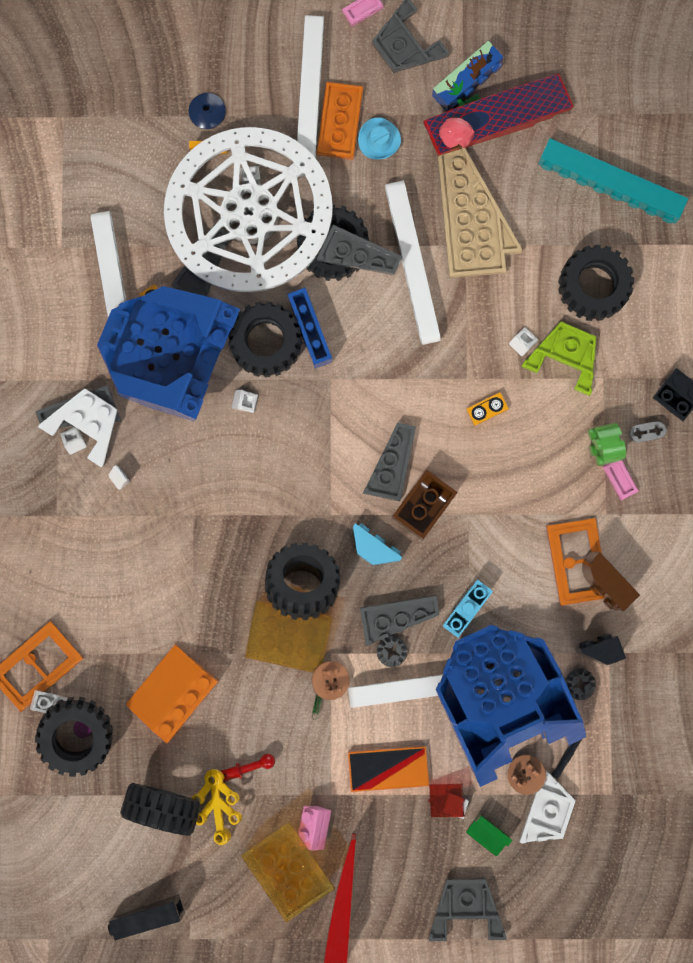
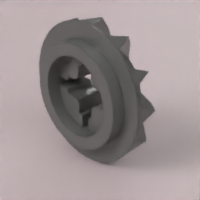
[377,636,407,667]
[565,669,596,700]

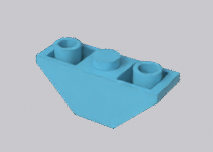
[353,523,402,565]
[443,579,493,638]

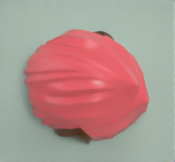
[439,117,475,150]

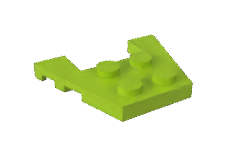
[522,322,596,397]

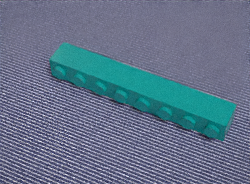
[538,138,689,224]

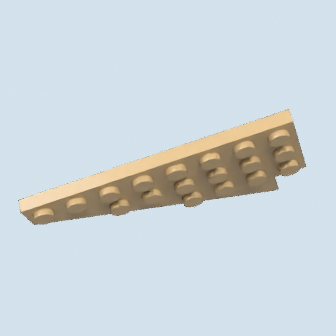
[437,148,522,278]

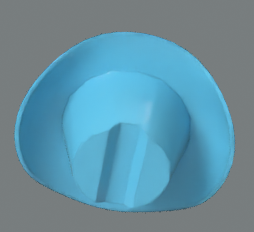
[358,118,401,159]

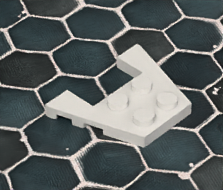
[38,389,118,467]

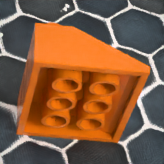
[125,644,219,743]

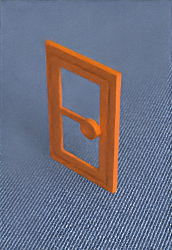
[546,518,604,606]
[0,621,84,712]

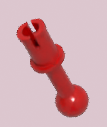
[220,753,275,783]

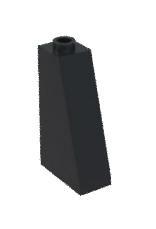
[108,894,185,941]

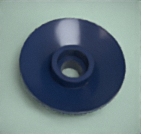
[188,93,226,130]

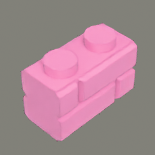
[296,806,331,850]

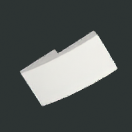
[30,690,75,713]

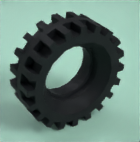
[297,205,369,281]

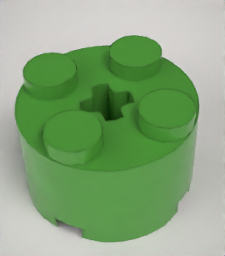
[588,423,626,466]

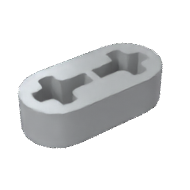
[629,422,666,443]

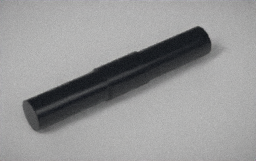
[552,739,582,779]

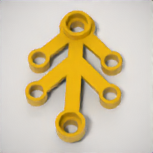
[192,769,242,845]

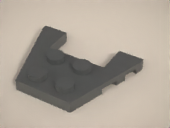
[372,0,449,73]
[429,878,507,941]

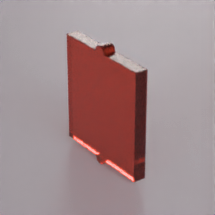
[428,784,465,817]

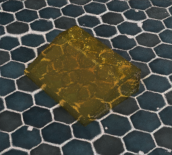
[245,600,333,673]
[241,821,335,923]

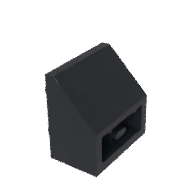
[653,368,693,422]
[575,633,626,665]

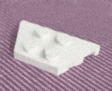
[519,771,575,844]

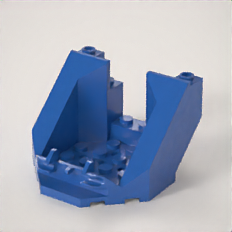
[97,286,240,422]
[436,625,586,787]

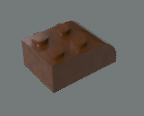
[392,470,458,541]
[582,552,640,611]

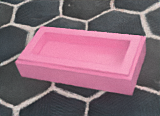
[342,0,383,26]
[603,460,639,501]

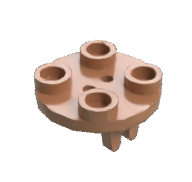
[312,661,349,700]
[508,755,547,795]

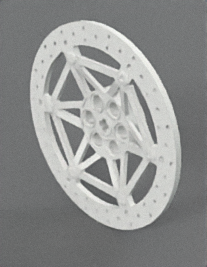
[164,127,333,292]

